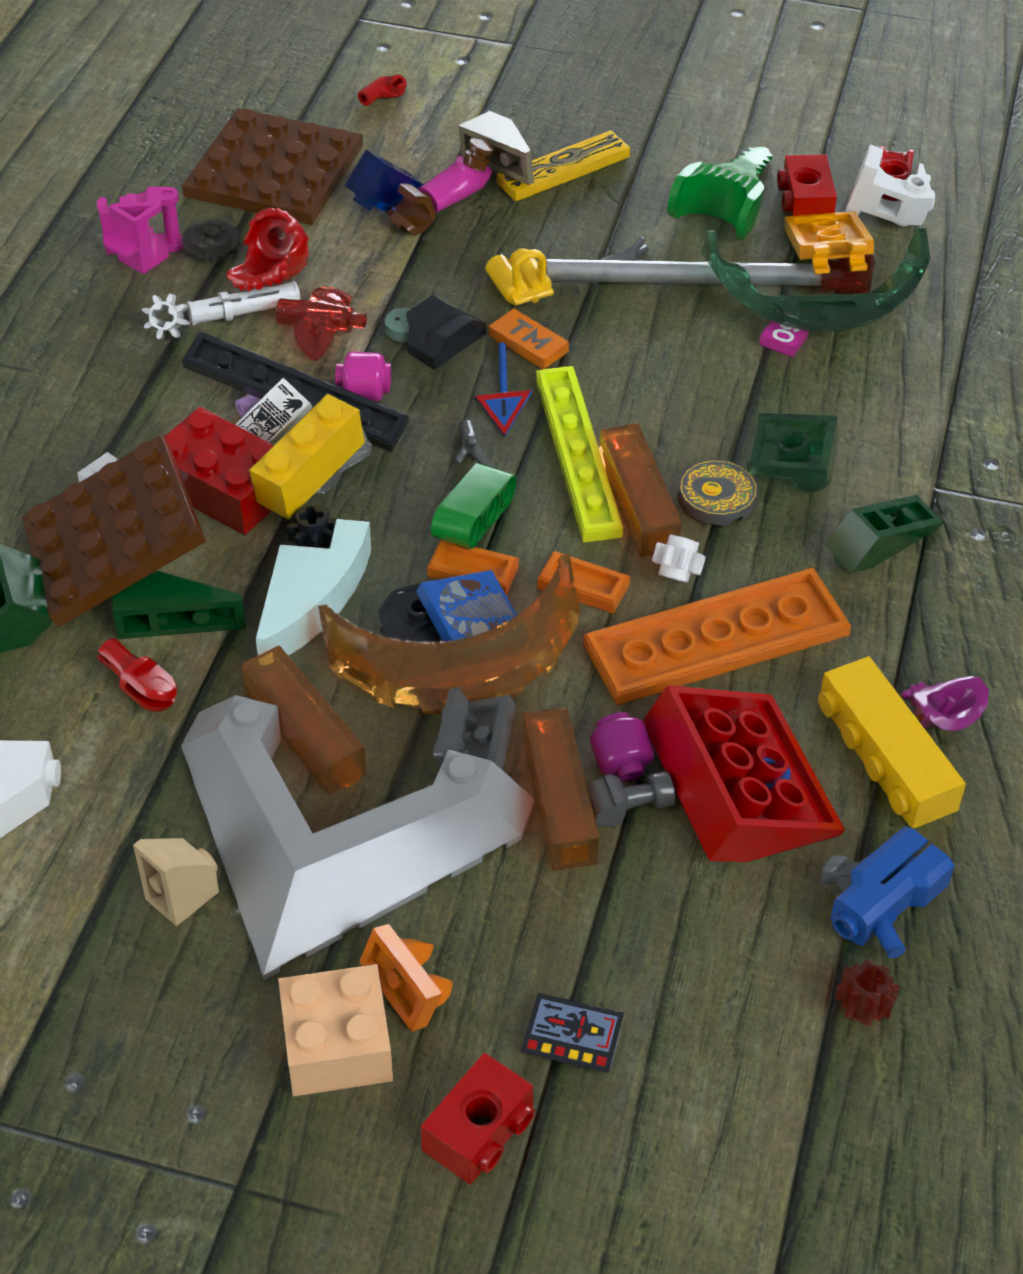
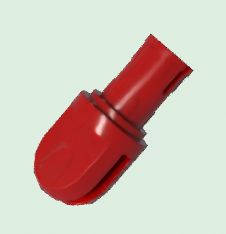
[97,638,177,712]

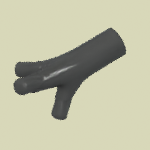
[600,237,648,261]
[454,420,493,467]

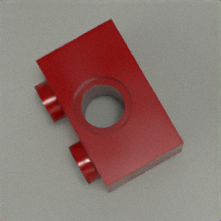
[777,154,837,216]
[420,1052,535,1185]

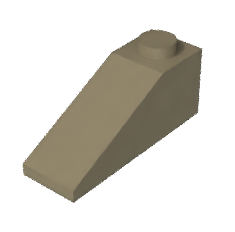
[458,111,534,185]

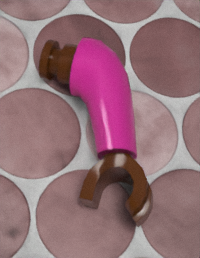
[385,138,494,235]

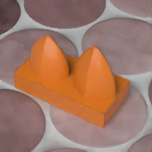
[359,924,453,1032]

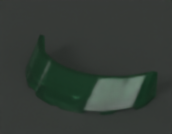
[701,227,931,332]

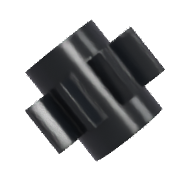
[286,505,337,549]

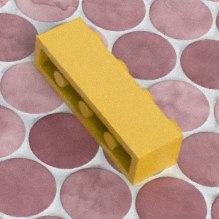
[818,656,966,829]

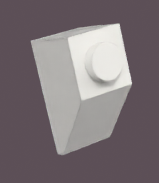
[0,740,61,838]

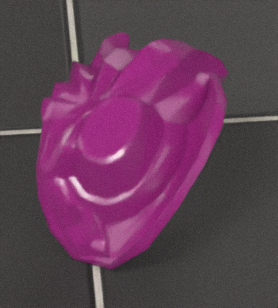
[901,676,989,731]

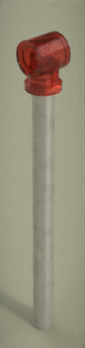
[547,254,875,301]

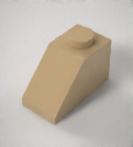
[133,838,219,927]

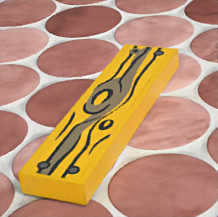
[497,130,630,202]

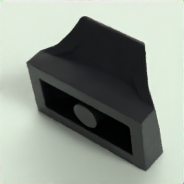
[406,295,486,370]

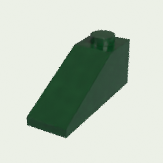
[824,495,944,573]
[112,571,246,639]

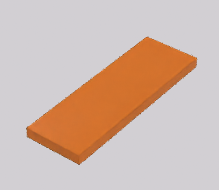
[583,567,851,706]

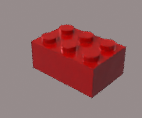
[164,407,274,536]

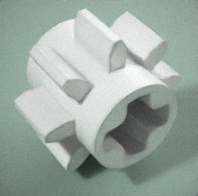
[142,294,190,340]
[652,535,706,583]

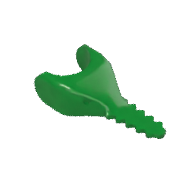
[667,147,773,240]

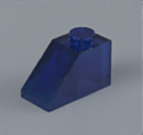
[344,149,424,212]

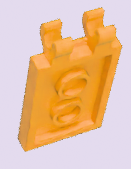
[785,211,874,275]

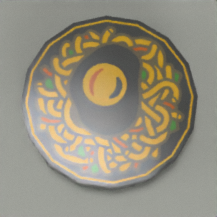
[678,459,758,526]

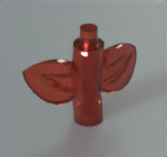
[276,287,367,361]

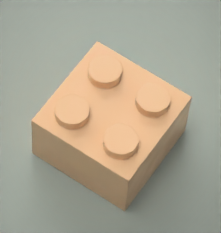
[278,964,393,1097]

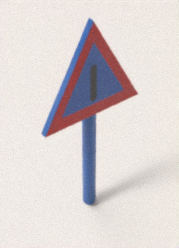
[475,342,532,437]

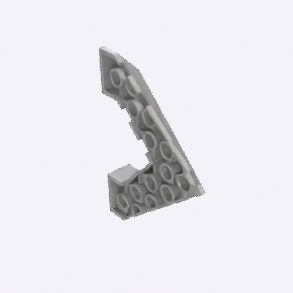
[181,695,535,981]

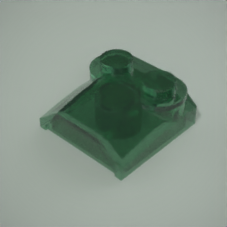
[747,413,838,492]

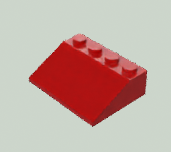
[642,685,845,862]

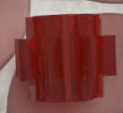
[835,960,900,1025]

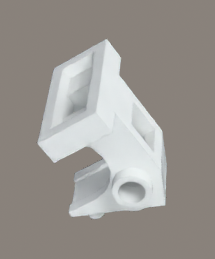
[844,145,935,227]

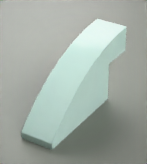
[256,519,371,668]

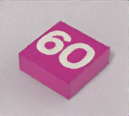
[759,314,810,357]

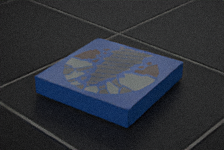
[416,570,529,660]

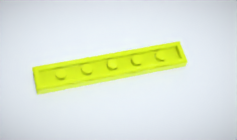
[536,366,623,543]

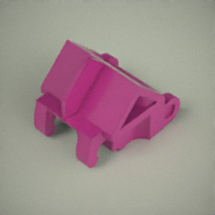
[97,187,185,274]

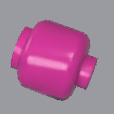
[335,351,391,402]

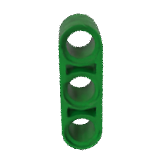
[431,462,517,549]

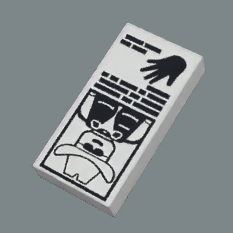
[235,378,312,445]

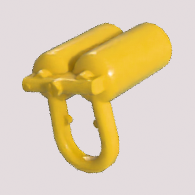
[485,248,554,306]

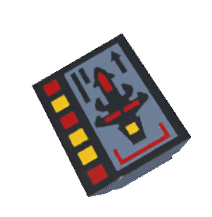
[521,993,624,1073]

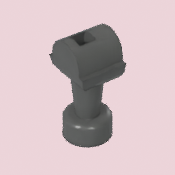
[584,770,675,828]

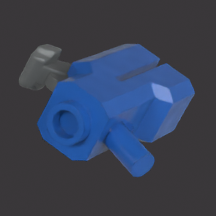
[820,826,955,958]

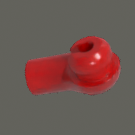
[357,74,407,106]

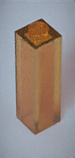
[599,423,682,558]
[242,645,367,795]
[523,707,599,871]

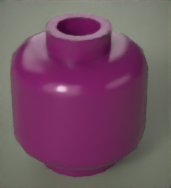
[590,712,654,782]

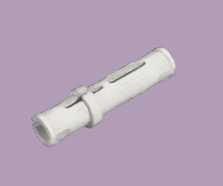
[187,281,301,326]

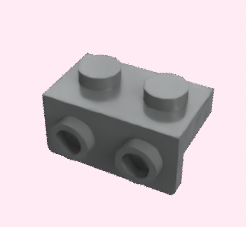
[433,687,516,770]

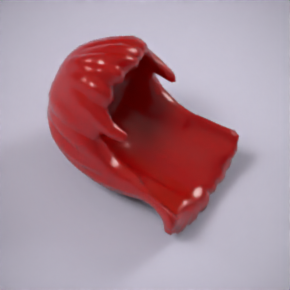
[227,208,309,292]

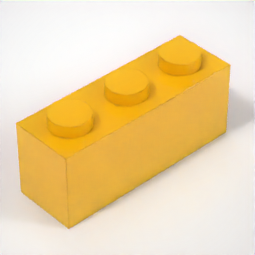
[249,394,365,520]

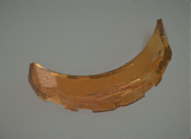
[318,554,580,714]

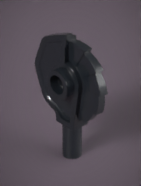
[357,583,442,663]

